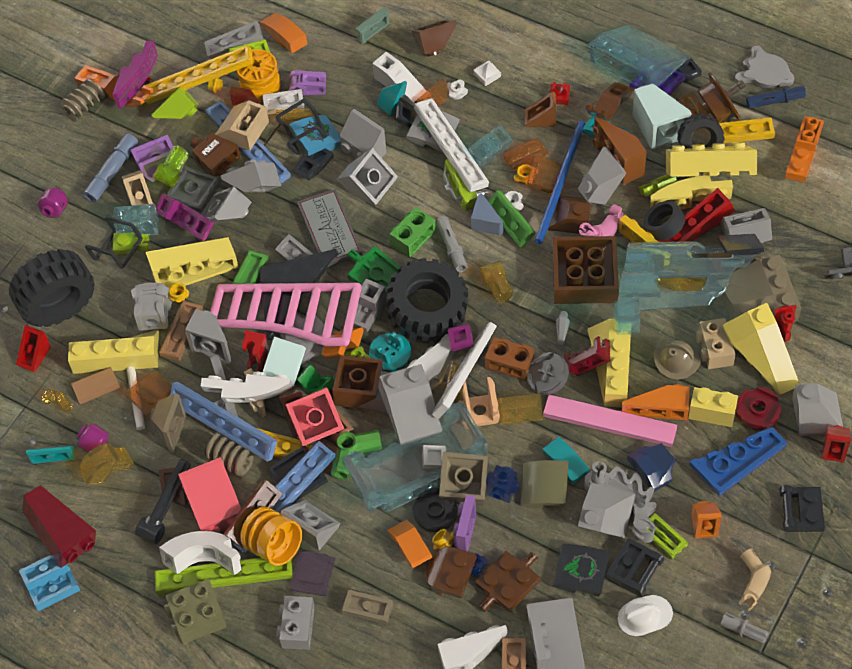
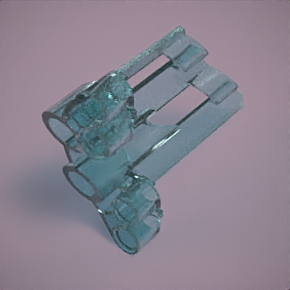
[614,241,755,335]

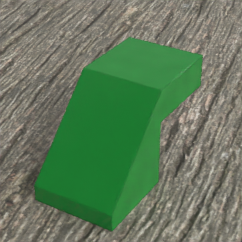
[294,364,335,395]

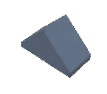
[471,193,503,235]

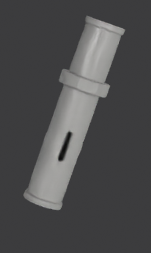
[436,216,468,273]

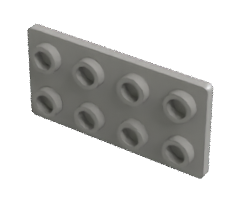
[527,598,585,669]

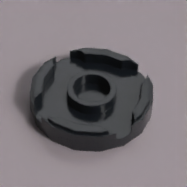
[413,488,458,532]

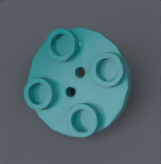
[369,332,412,373]

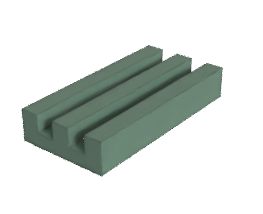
[355,7,390,45]

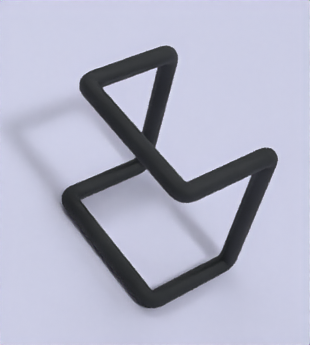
[275,99,327,155]
[85,216,143,269]

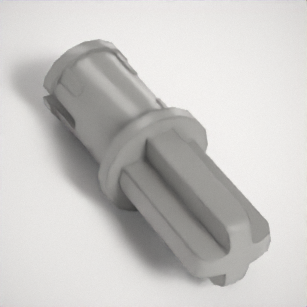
[720,612,768,643]

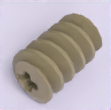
[61,79,105,121]
[204,433,254,477]

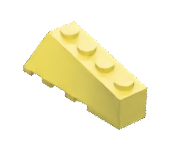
[587,319,631,408]
[68,329,159,374]

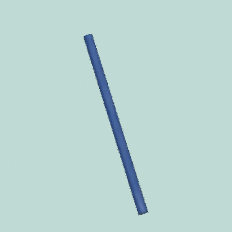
[535,121,585,244]

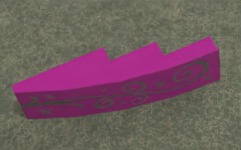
[113,41,158,108]

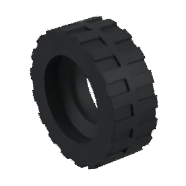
[677,113,725,148]

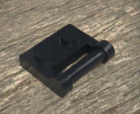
[779,485,825,532]
[606,538,665,597]

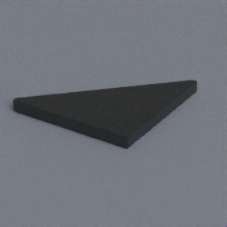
[260,249,339,340]

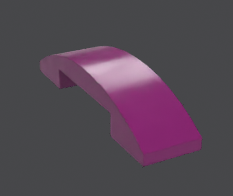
[154,193,214,241]

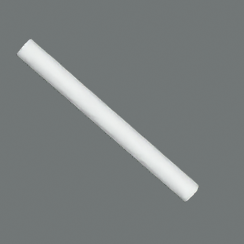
[126,367,145,430]

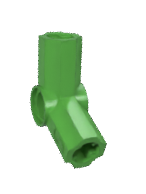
[331,430,382,480]

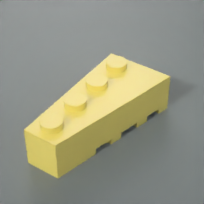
[666,142,757,177]

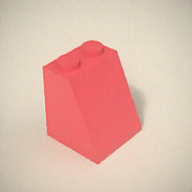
[178,457,241,533]

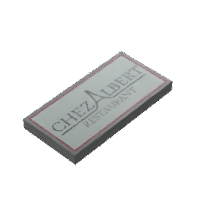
[297,189,363,267]

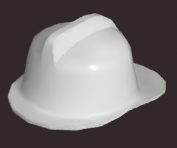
[618,595,673,637]

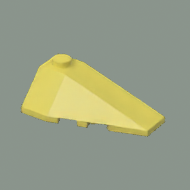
[722,303,800,395]

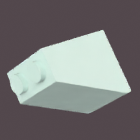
[632,84,691,150]

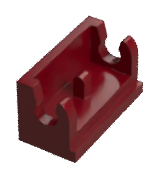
[564,336,611,376]

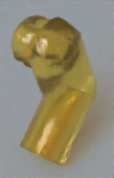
[41,389,73,412]

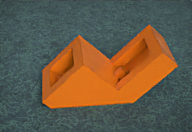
[321,327,364,358]
[387,520,432,568]

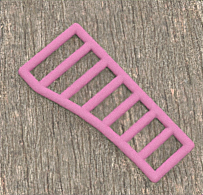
[210,283,362,346]

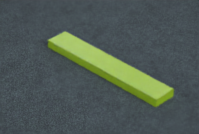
[155,558,293,595]

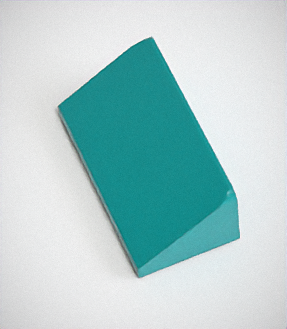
[26,445,75,464]

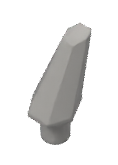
[556,311,570,345]

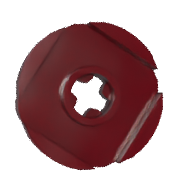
[736,387,782,431]

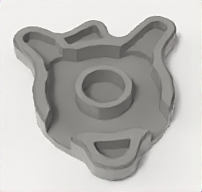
[735,46,794,89]

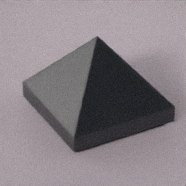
[395,101,413,128]

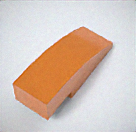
[260,13,307,54]

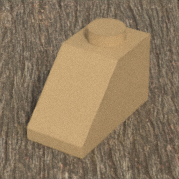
[121,171,155,218]

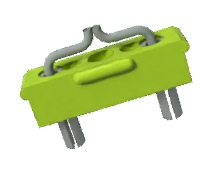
[443,159,489,211]

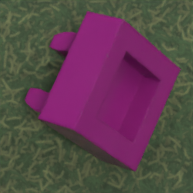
[448,324,474,351]

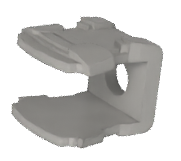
[131,283,172,331]

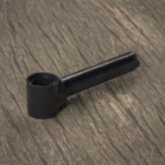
[135,459,191,544]

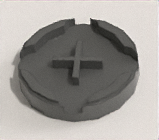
[527,352,569,395]

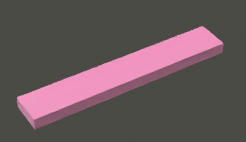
[543,395,678,447]

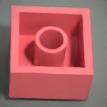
[285,388,344,446]

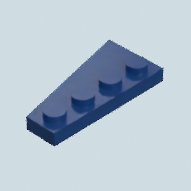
[689,427,787,496]

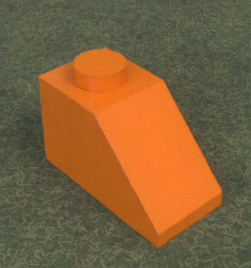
[691,501,722,539]

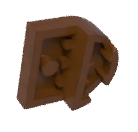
[425,547,477,599]

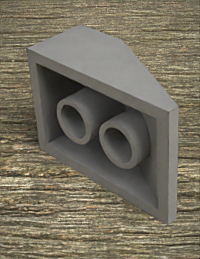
[378,364,442,445]

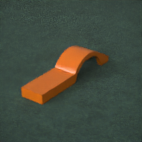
[74,65,153,107]

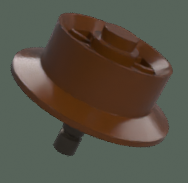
[697,72,746,123]

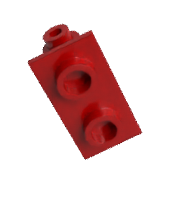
[774,305,797,342]

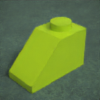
[152,87,199,119]

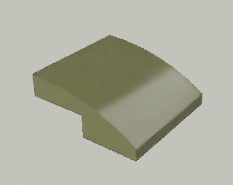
[521,460,568,508]

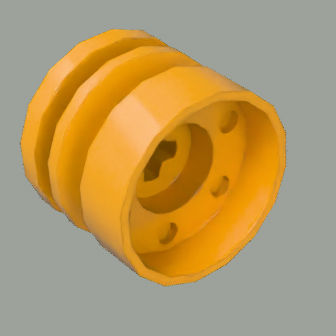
[236,49,281,102]
[241,507,302,566]

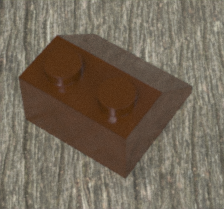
[333,355,383,408]

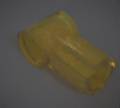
[480,260,513,303]

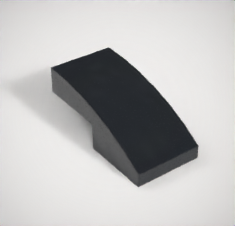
[292,148,334,181]

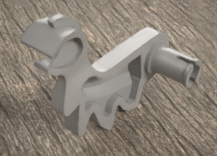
[584,461,656,543]

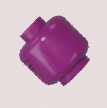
[38,188,68,218]
[76,423,110,456]

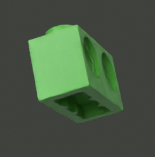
[389,207,436,258]

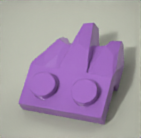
[131,135,182,185]

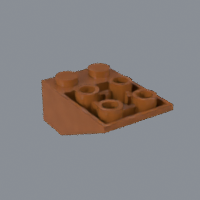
[592,116,646,185]

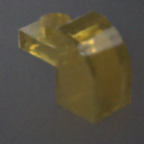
[78,443,134,484]

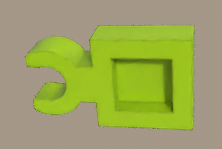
[639,174,677,196]
[113,232,150,255]

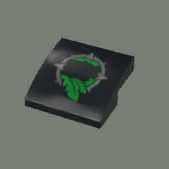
[552,544,610,597]

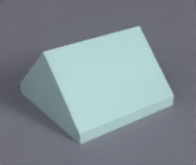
[262,337,306,386]

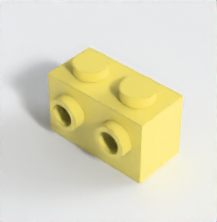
[689,387,738,427]

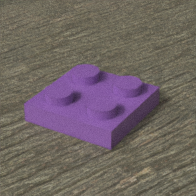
[453,495,476,551]

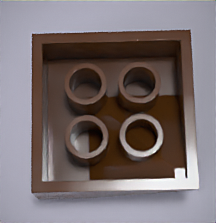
[553,236,619,304]

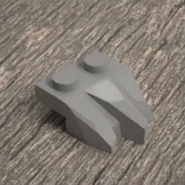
[280,312,324,364]

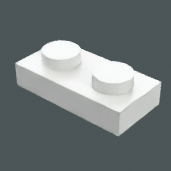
[263,89,304,115]

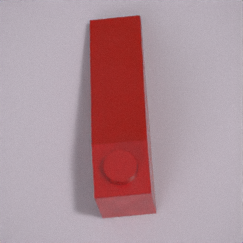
[658,188,736,256]

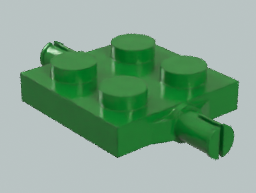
[347,246,401,296]

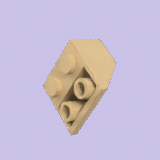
[215,100,269,151]

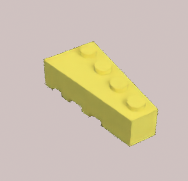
[146,237,239,289]

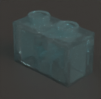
[468,124,513,169]

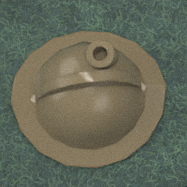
[653,340,701,380]

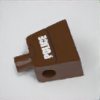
[190,134,241,178]

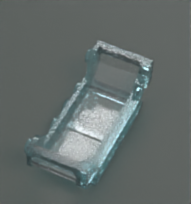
[342,401,488,511]

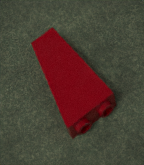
[22,485,96,568]

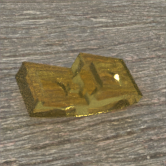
[658,265,707,298]

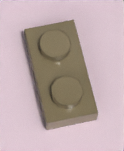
[342,589,393,625]

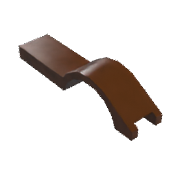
[585,82,633,121]

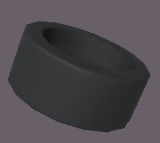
[643,201,685,241]

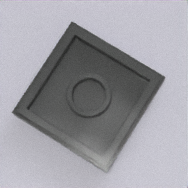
[167,167,221,212]

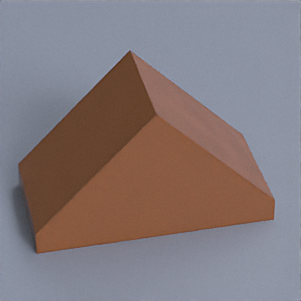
[525,92,556,127]

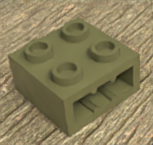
[164,579,227,644]

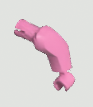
[579,204,623,236]

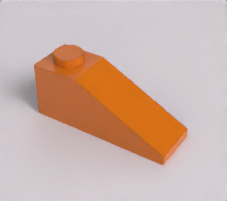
[621,384,690,420]

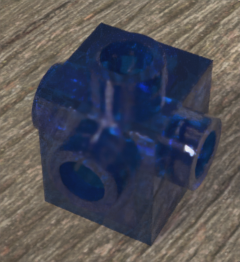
[486,465,520,503]

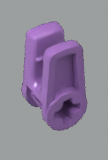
[289,70,326,95]

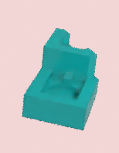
[377,81,407,116]

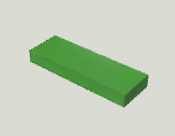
[488,190,536,248]

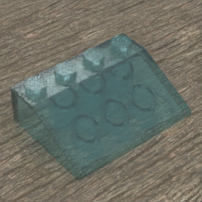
[588,25,689,87]

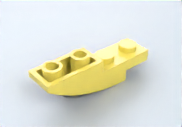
[650,175,733,210]

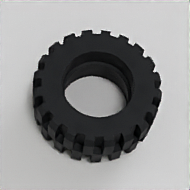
[9,249,95,327]
[386,258,469,343]

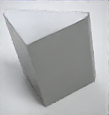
[280,500,340,550]

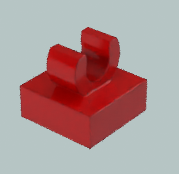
[549,82,570,105]

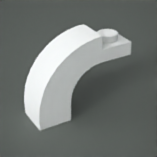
[159,531,241,575]

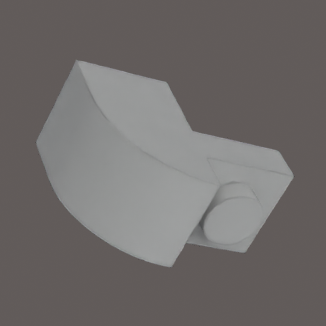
[353,279,386,332]

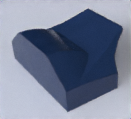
[627,443,676,492]

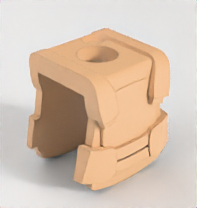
[459,377,500,427]

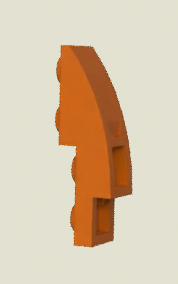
[785,116,824,183]

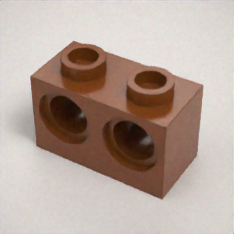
[485,337,534,381]

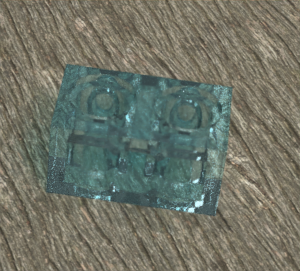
[114,204,159,236]

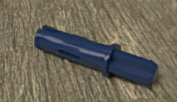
[746,86,807,109]

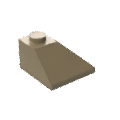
[150,394,186,453]
[439,452,488,506]

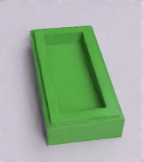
[233,250,269,284]

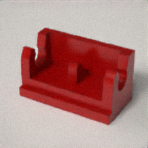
[242,330,269,372]

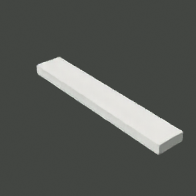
[414,98,489,192]
[432,322,497,419]

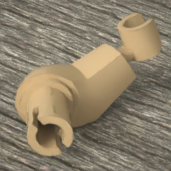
[739,548,771,611]

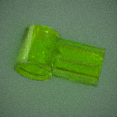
[153,146,189,188]

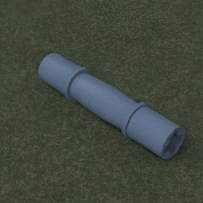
[83,133,138,203]

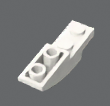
[201,372,293,403]

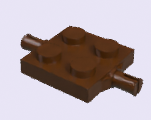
[475,551,541,613]

